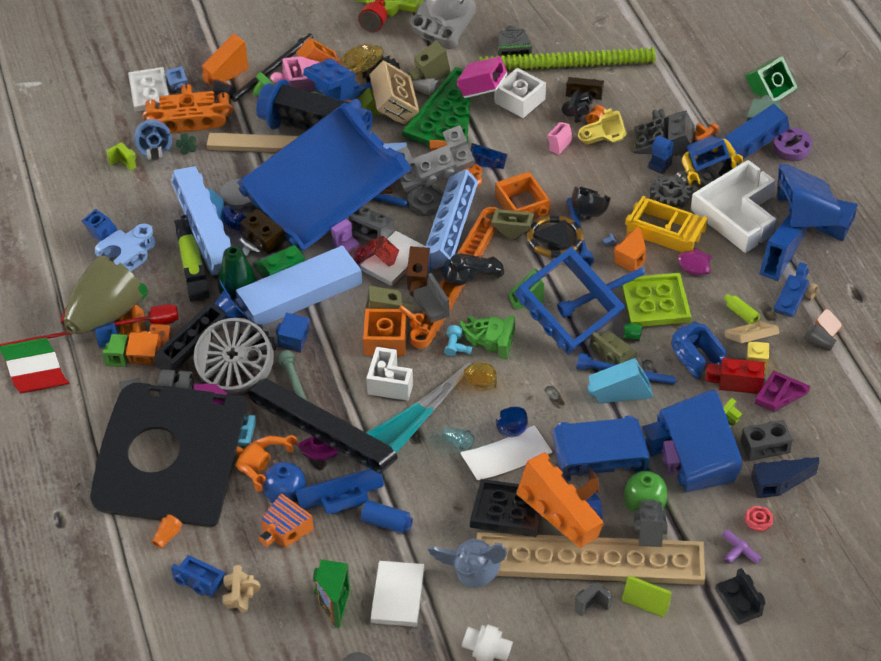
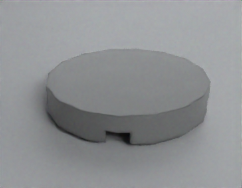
[220,179,253,210]

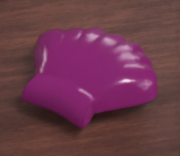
[678,248,713,275]
[298,436,338,461]

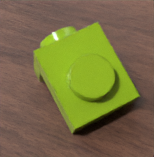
[106,142,136,171]

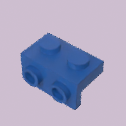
[171,555,226,598]

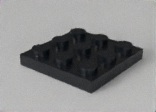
[470,479,541,537]

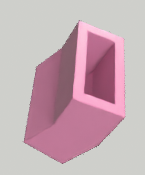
[547,122,572,155]

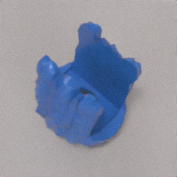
[671,321,726,379]

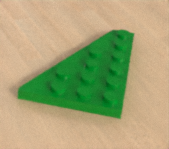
[402,67,470,146]

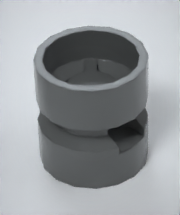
[158,369,194,395]

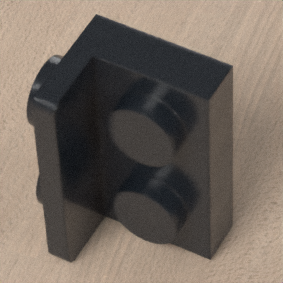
[715,568,765,625]

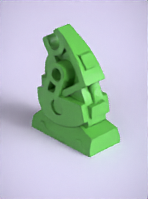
[459,315,516,360]

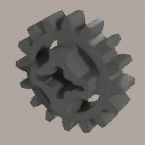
[650,175,692,208]

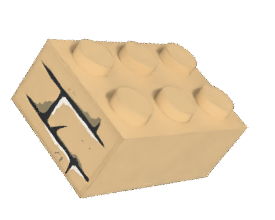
[369,60,419,125]

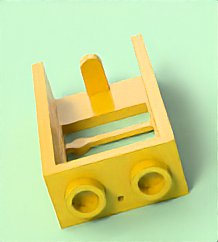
[625,196,708,253]

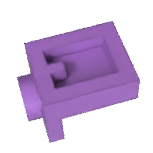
[331,219,359,252]

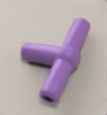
[722,530,761,564]

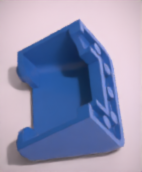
[776,164,843,227]
[657,390,742,493]
[552,415,650,481]

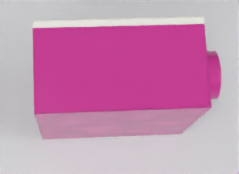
[457,56,508,98]

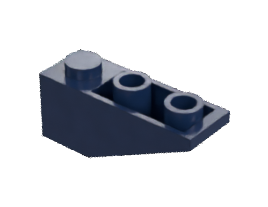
[751,457,820,498]

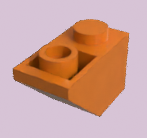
[614,227,646,272]

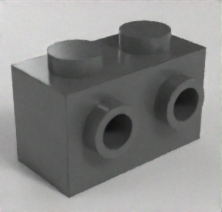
[348,207,394,245]
[634,500,668,547]

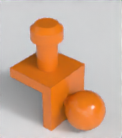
[695,123,719,142]

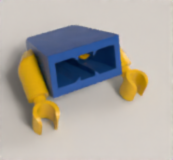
[682,136,743,187]

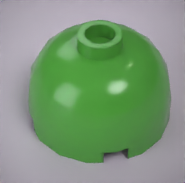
[623,471,668,513]

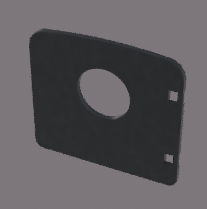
[90,383,248,527]

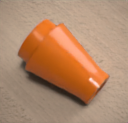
[151,514,182,549]

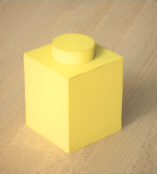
[745,341,769,375]

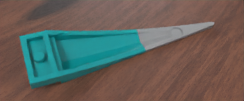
[365,363,471,454]

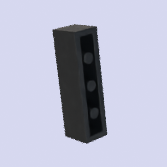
[154,302,226,371]

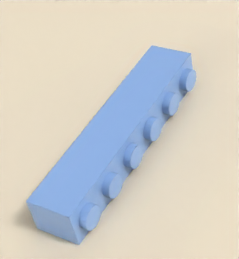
[171,166,231,276]

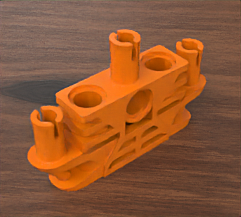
[142,84,233,133]

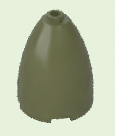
[64,255,143,334]

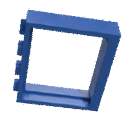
[514,246,626,355]

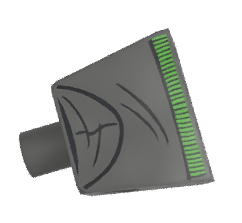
[498,26,532,57]

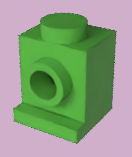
[102,334,129,367]

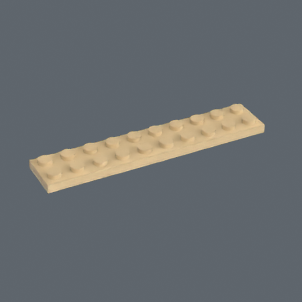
[477,532,705,585]

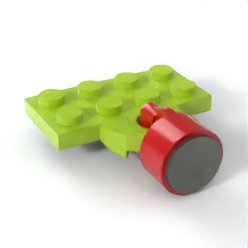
[354,0,424,32]

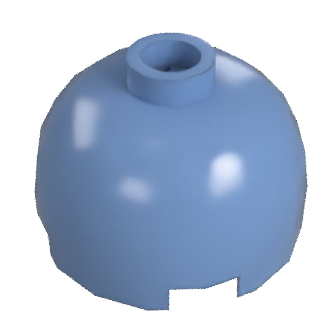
[134,119,172,156]

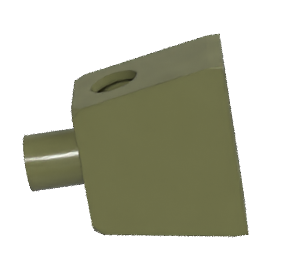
[408,41,451,81]
[364,286,412,315]

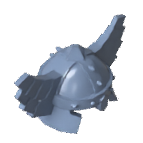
[428,538,507,587]

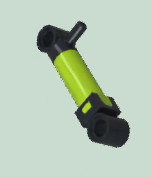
[174,215,210,302]

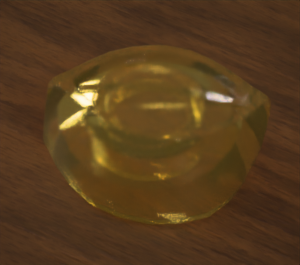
[464,362,497,391]

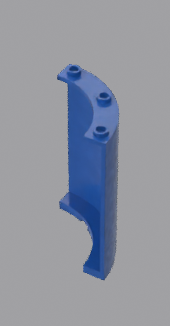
[237,103,412,251]

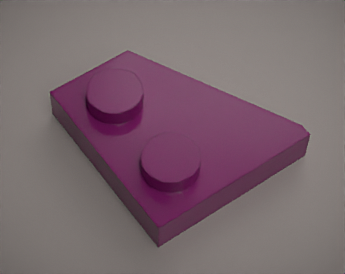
[755,370,810,412]

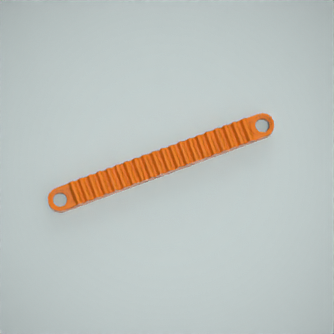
[410,207,497,349]

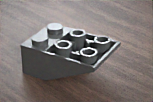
[634,110,695,156]

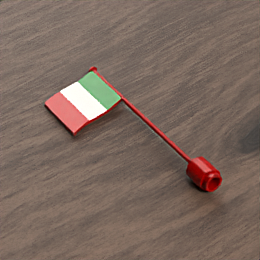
[0,303,179,394]

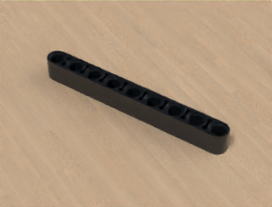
[248,378,398,474]

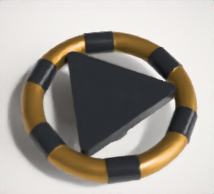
[527,215,584,258]

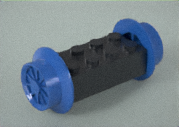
[256,79,373,134]

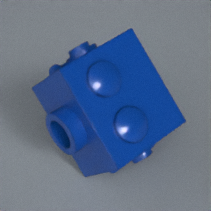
[81,209,118,242]
[276,313,310,352]

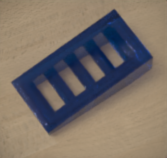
[470,143,508,169]

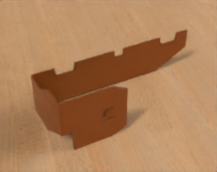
[548,459,599,501]

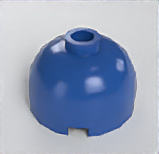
[263,462,307,504]

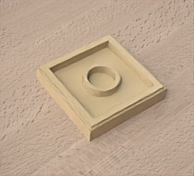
[725,321,780,343]

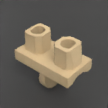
[222,565,260,613]

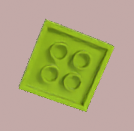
[621,273,692,327]

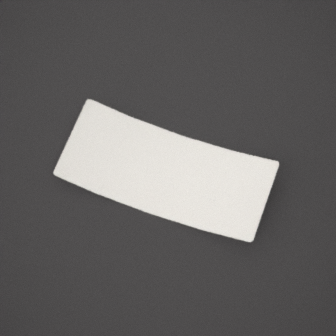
[460,425,552,480]

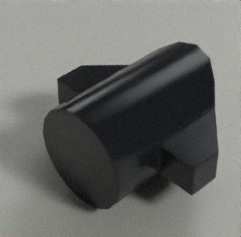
[212,79,236,100]

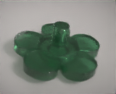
[175,133,197,155]

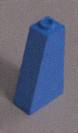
[760,212,807,281]

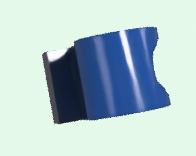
[648,135,674,174]

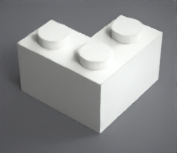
[366,347,413,401]

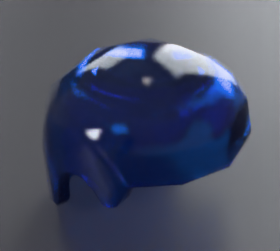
[221,206,247,231]
[496,407,528,438]

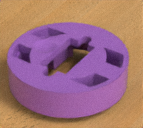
[773,128,812,161]

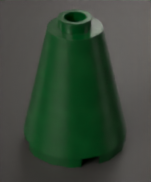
[218,246,257,301]

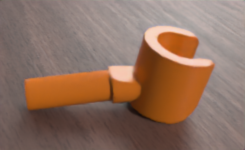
[399,305,424,329]

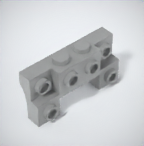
[397,125,476,193]

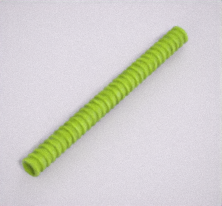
[478,47,656,71]

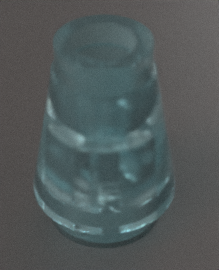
[442,426,475,451]

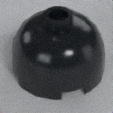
[571,186,611,220]

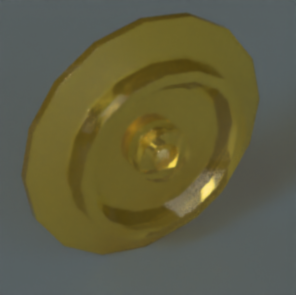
[339,44,384,74]

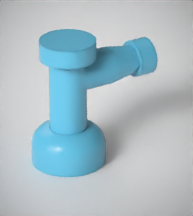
[444,325,472,356]

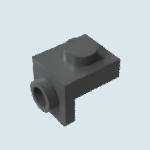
[575,582,612,616]

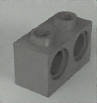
[740,420,793,461]

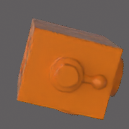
[126,331,162,365]

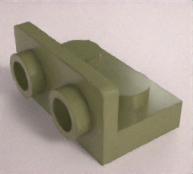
[590,329,637,365]

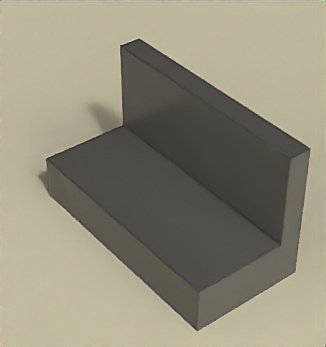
[414,273,449,323]

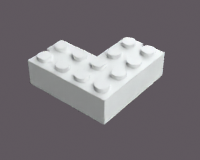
[691,160,776,253]

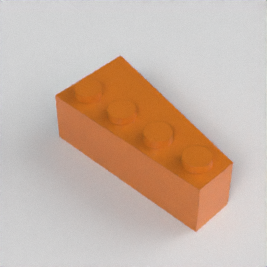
[516,452,604,548]

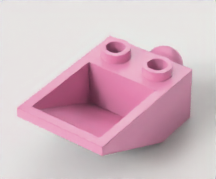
[270,57,320,92]

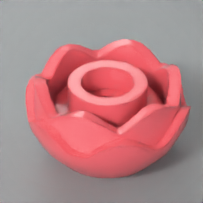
[745,506,773,532]

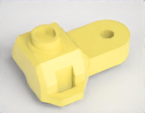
[578,108,627,145]

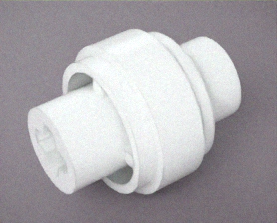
[462,624,513,661]

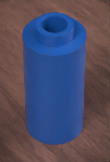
[361,500,413,534]

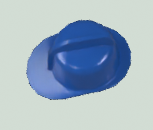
[215,280,248,319]

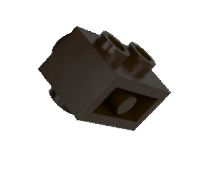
[240,209,286,254]

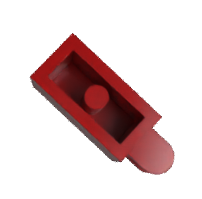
[705,358,765,394]

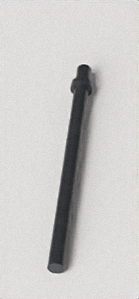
[231,33,314,102]

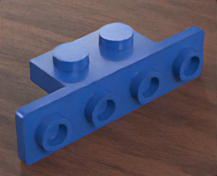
[296,469,384,514]

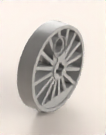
[194,318,274,395]

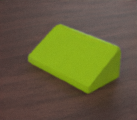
[622,576,672,617]

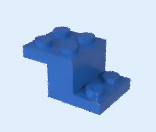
[303,58,367,101]

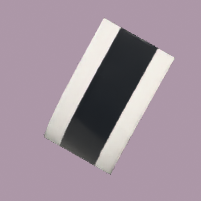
[146,147,163,160]

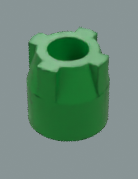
[623,323,642,341]

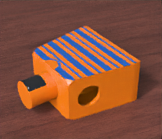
[258,494,314,547]

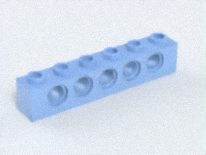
[425,169,478,270]

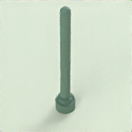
[277,350,307,400]

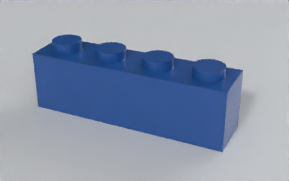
[722,103,790,164]

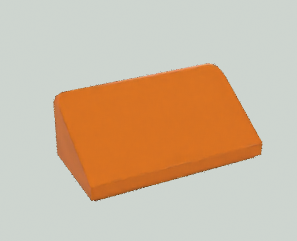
[119,305,146,338]

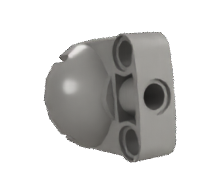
[410,0,477,49]

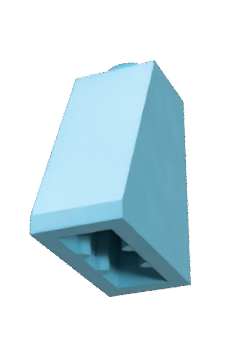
[587,358,653,403]

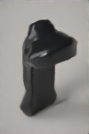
[442,253,505,286]

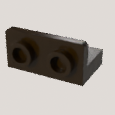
[566,77,604,100]

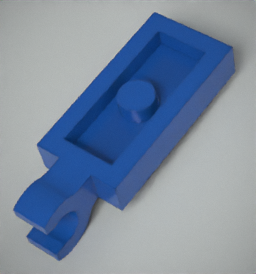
[773,262,809,318]

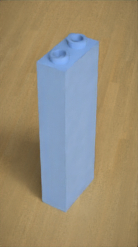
[235,245,362,326]

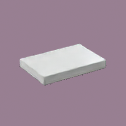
[128,67,169,112]
[360,231,425,287]
[371,561,424,627]

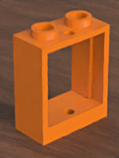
[495,171,550,219]

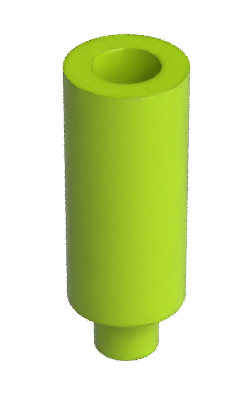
[724,294,761,324]

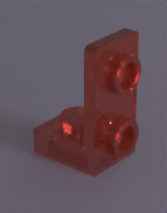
[353,236,400,267]

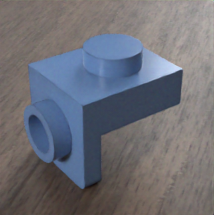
[165,66,188,92]

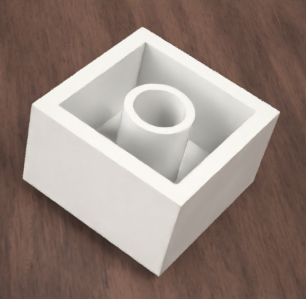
[495,68,546,118]

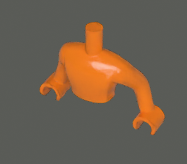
[236,435,298,492]

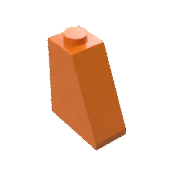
[202,33,249,87]

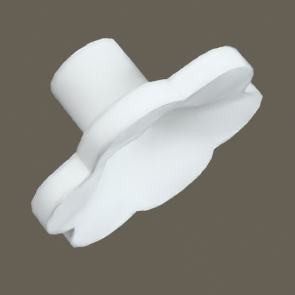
[239,237,260,256]

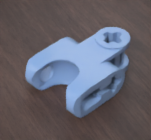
[95,224,156,271]

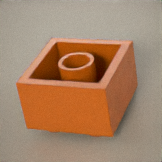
[363,309,407,356]

